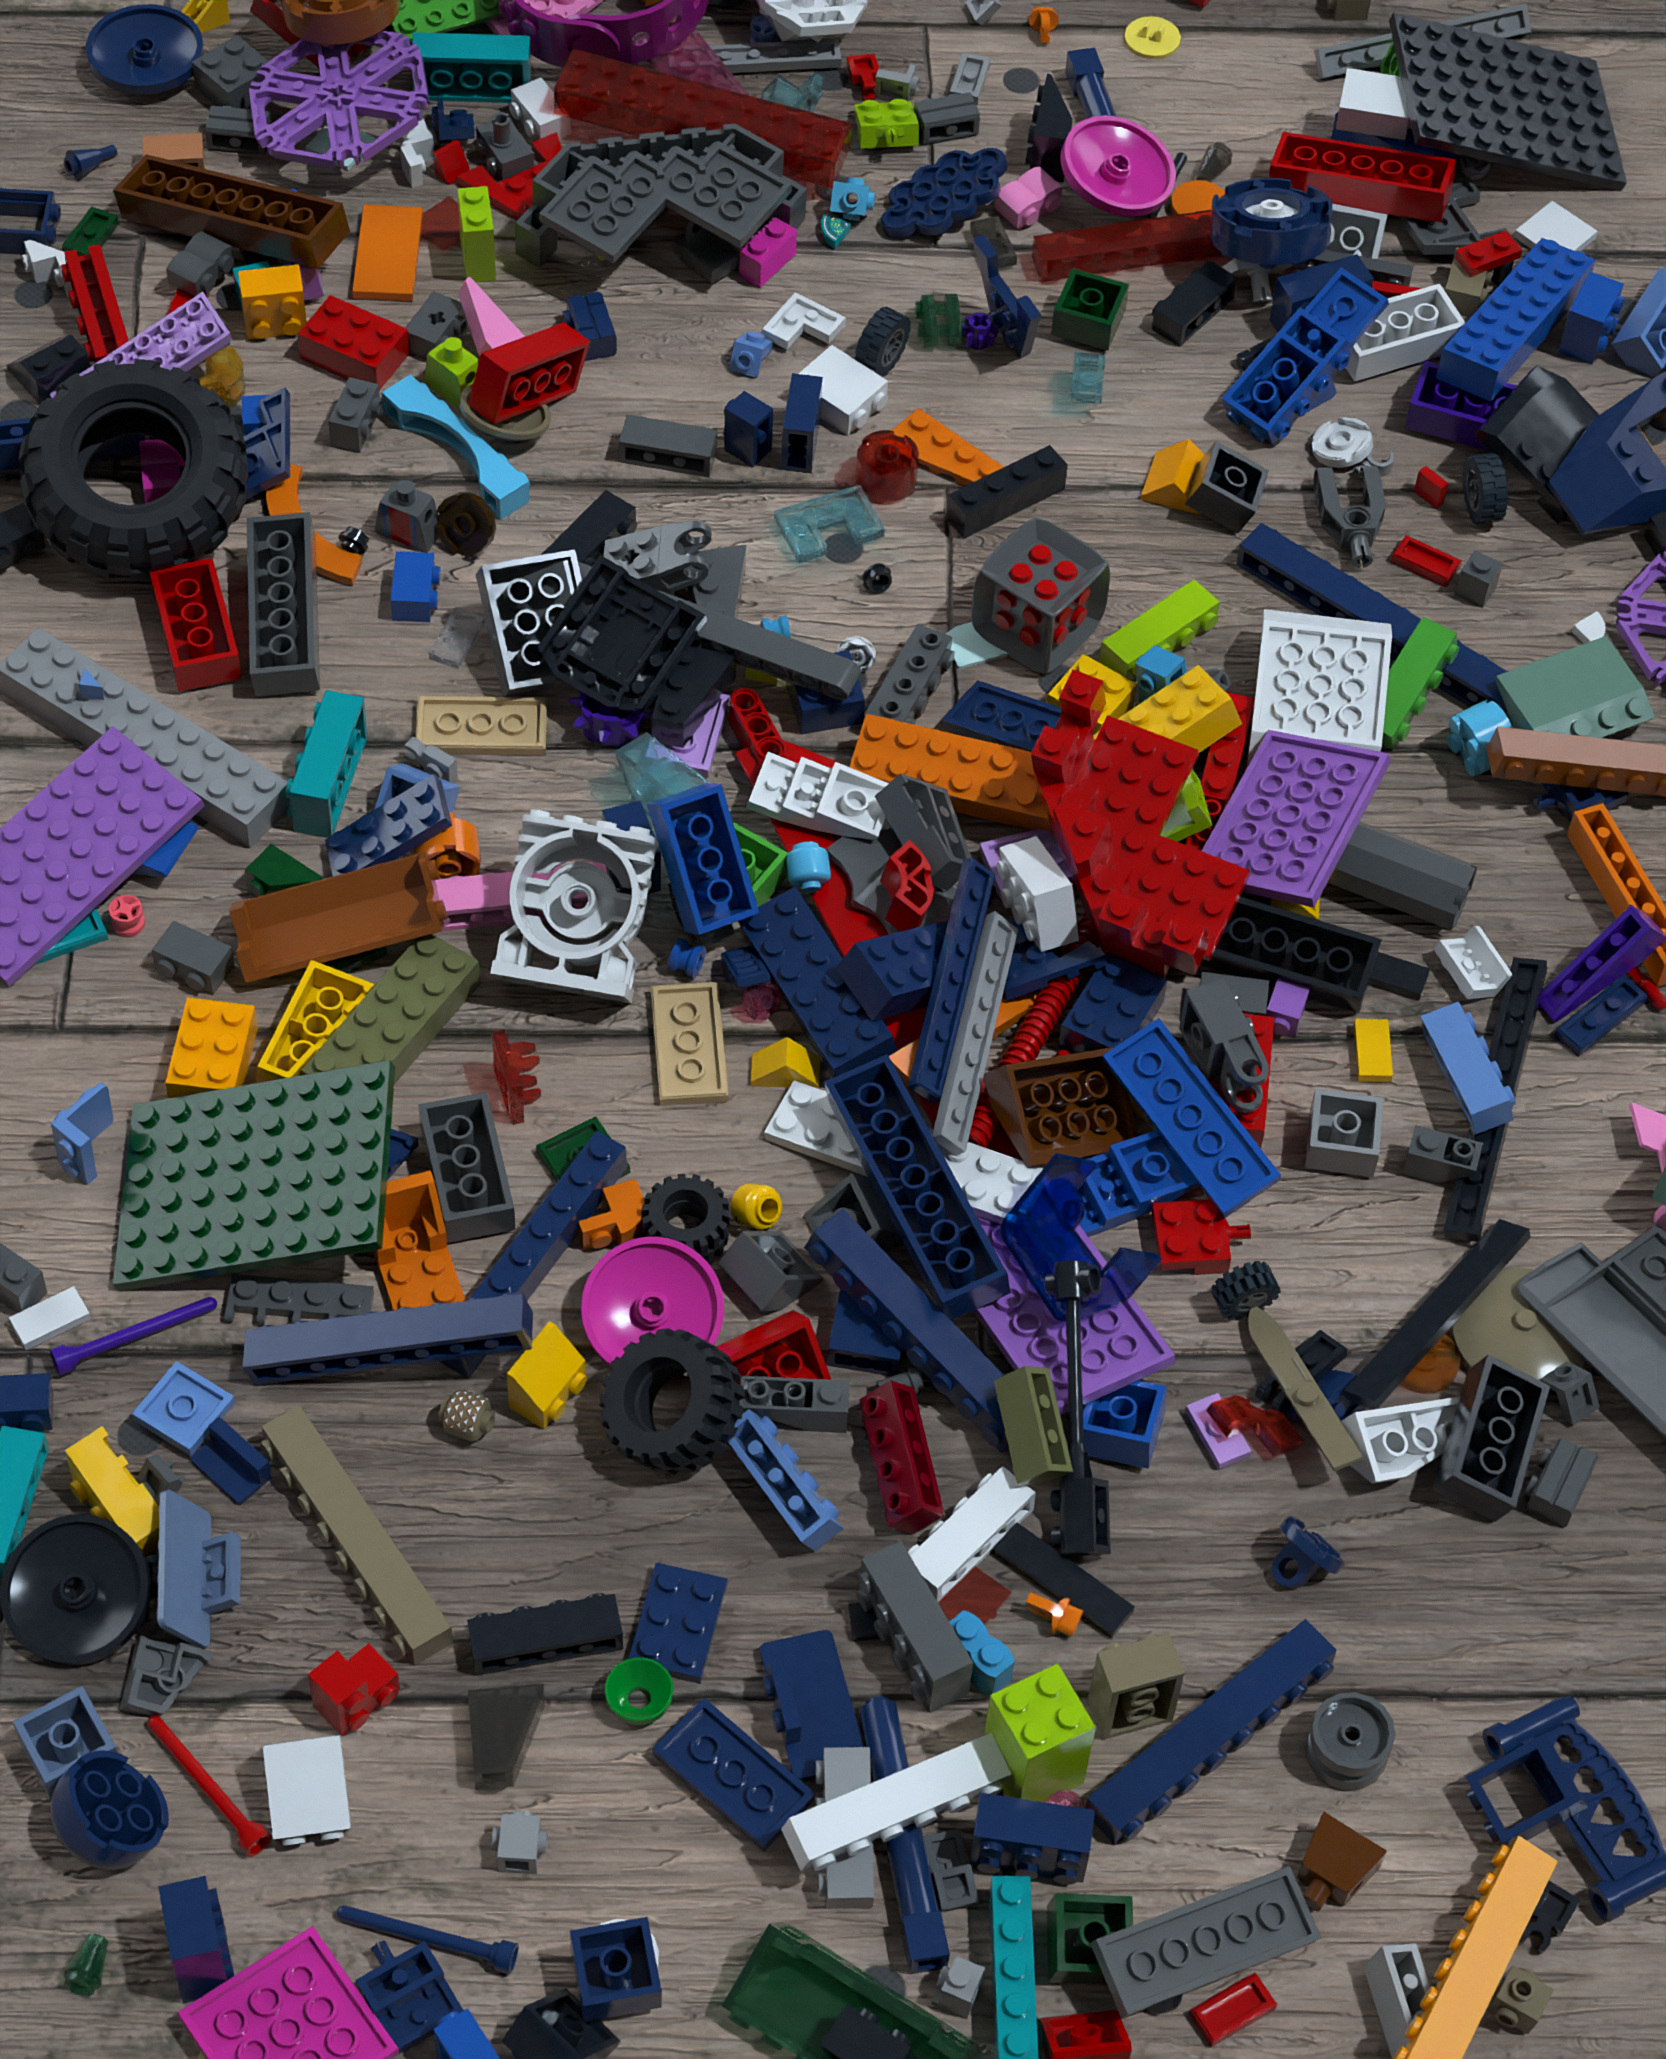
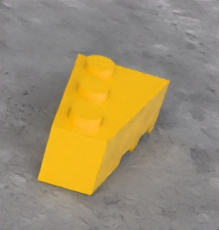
[65,1426,159,1555]

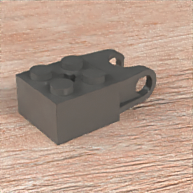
[604,521,712,596]
[1179,978,1269,1113]

